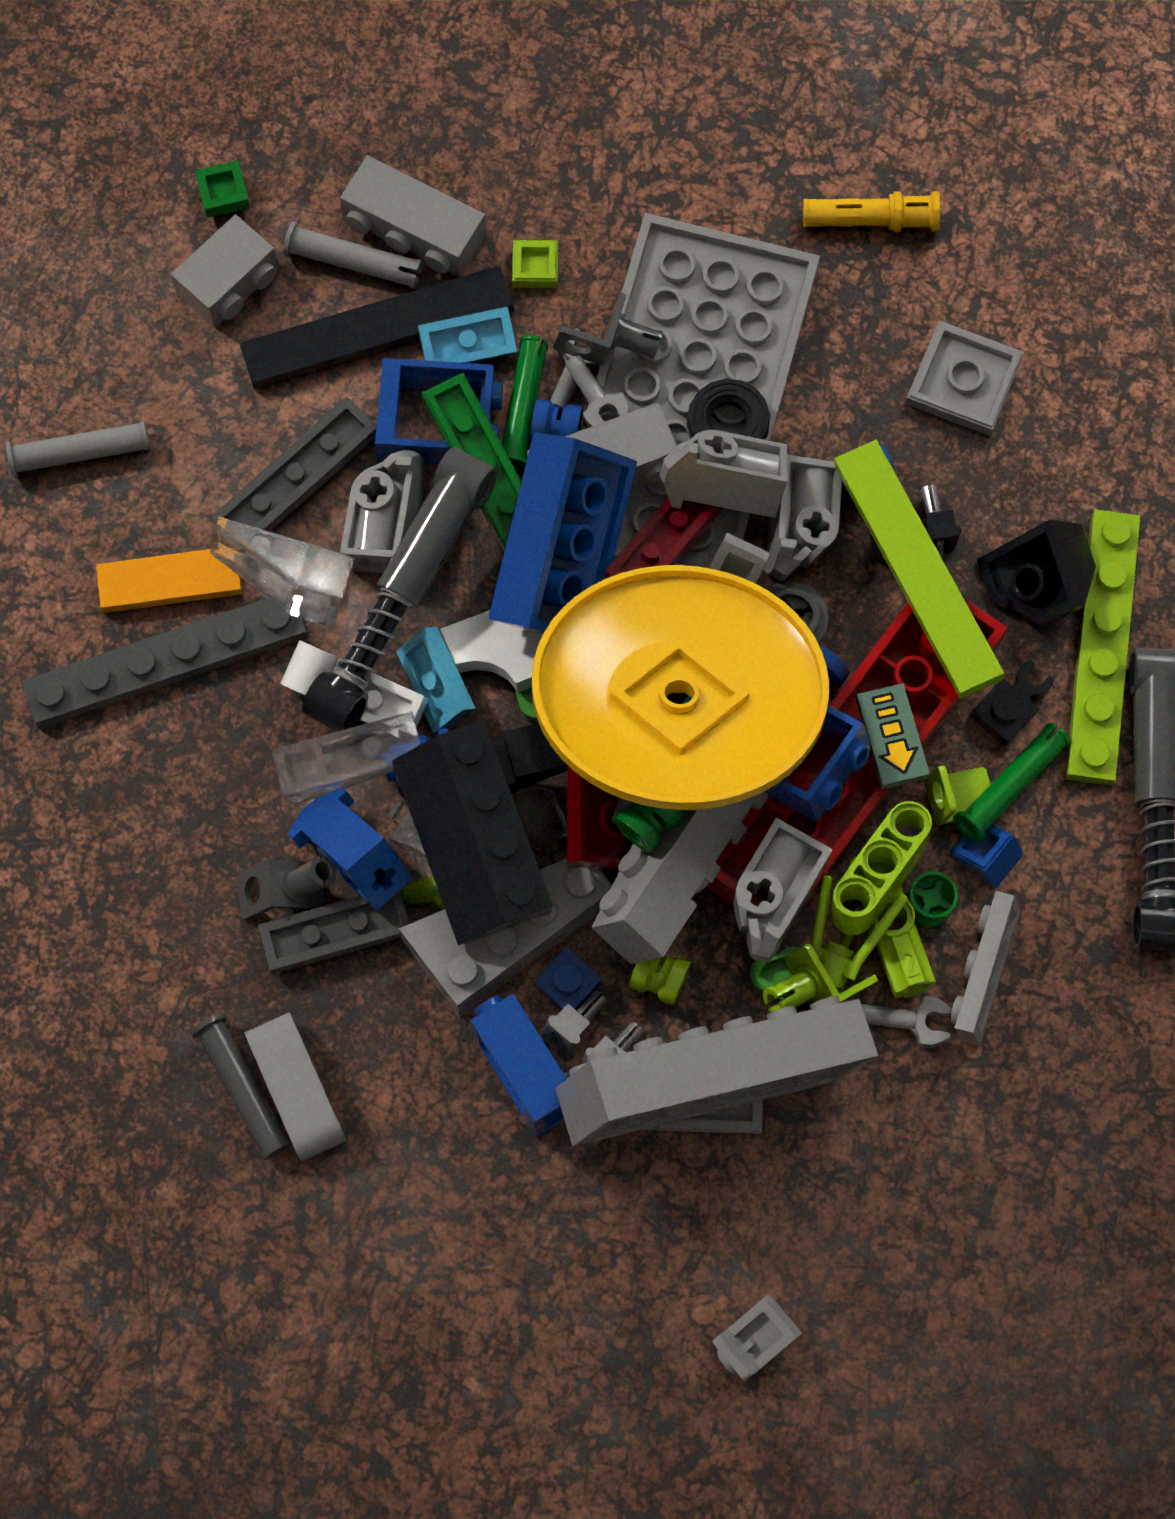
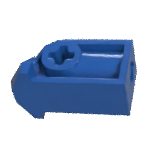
[288,787,413,911]

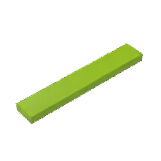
[834,439,1004,699]

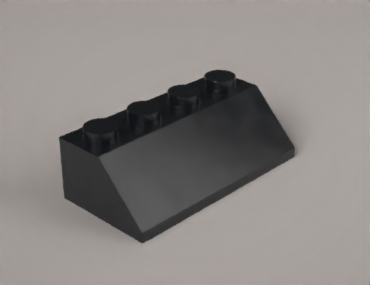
[391,719,553,946]

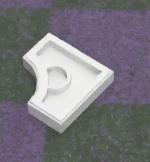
[440,610,543,692]

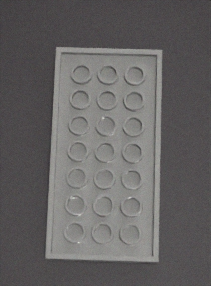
[581,213,820,568]

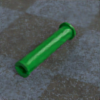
[502,335,549,474]
[953,722,1071,843]

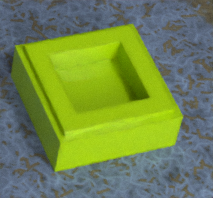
[512,240,558,288]

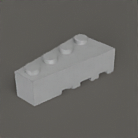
[591,791,769,964]
[399,858,612,1017]

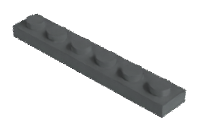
[22,590,308,729]

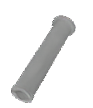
[283,221,423,289]
[6,421,150,478]

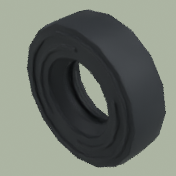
[687,378,770,440]

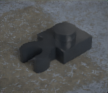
[970,661,1054,747]

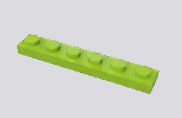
[1065,509,1141,786]

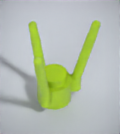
[811,875,908,990]

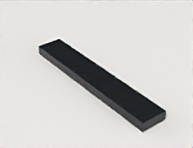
[239,265,514,389]

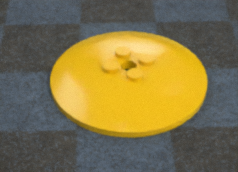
[532,565,829,810]

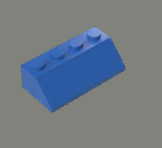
[488,432,637,634]

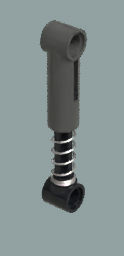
[302,446,498,736]
[1128,647,1175,951]

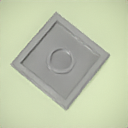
[905,320,1024,436]

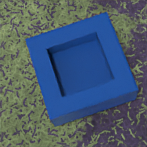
[534,947,603,1011]

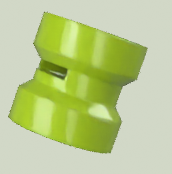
[628,955,692,1006]

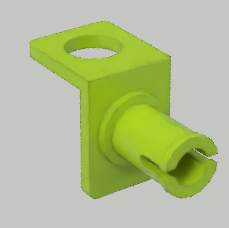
[763,943,879,1013]

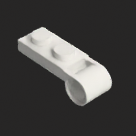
[280,640,429,739]

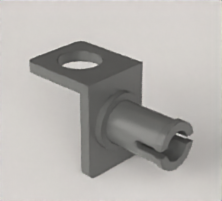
[553,292,663,365]
[237,856,337,920]

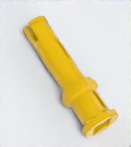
[803,191,940,233]

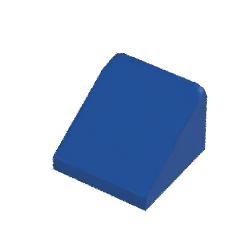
[949,824,1023,888]

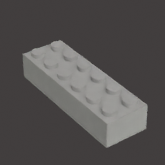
[555,996,878,1146]

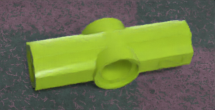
[847,855,936,998]

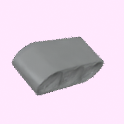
[244,1012,347,1162]

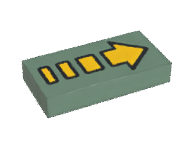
[855,683,930,790]

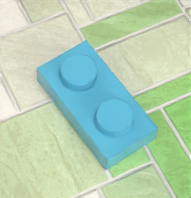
[417,306,517,363]
[396,627,476,733]

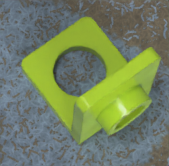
[923,765,990,826]

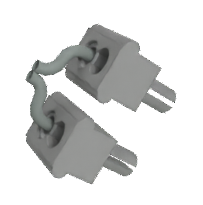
[542,991,644,1078]

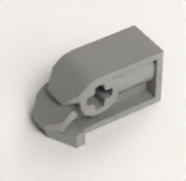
[659,430,788,518]
[340,449,429,573]
[763,454,842,581]
[733,817,833,962]

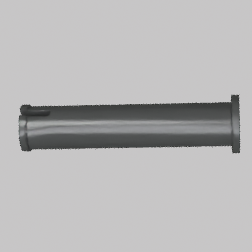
[190,1014,291,1160]

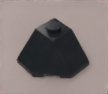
[977,519,1096,626]

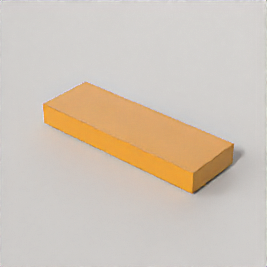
[96,546,243,613]

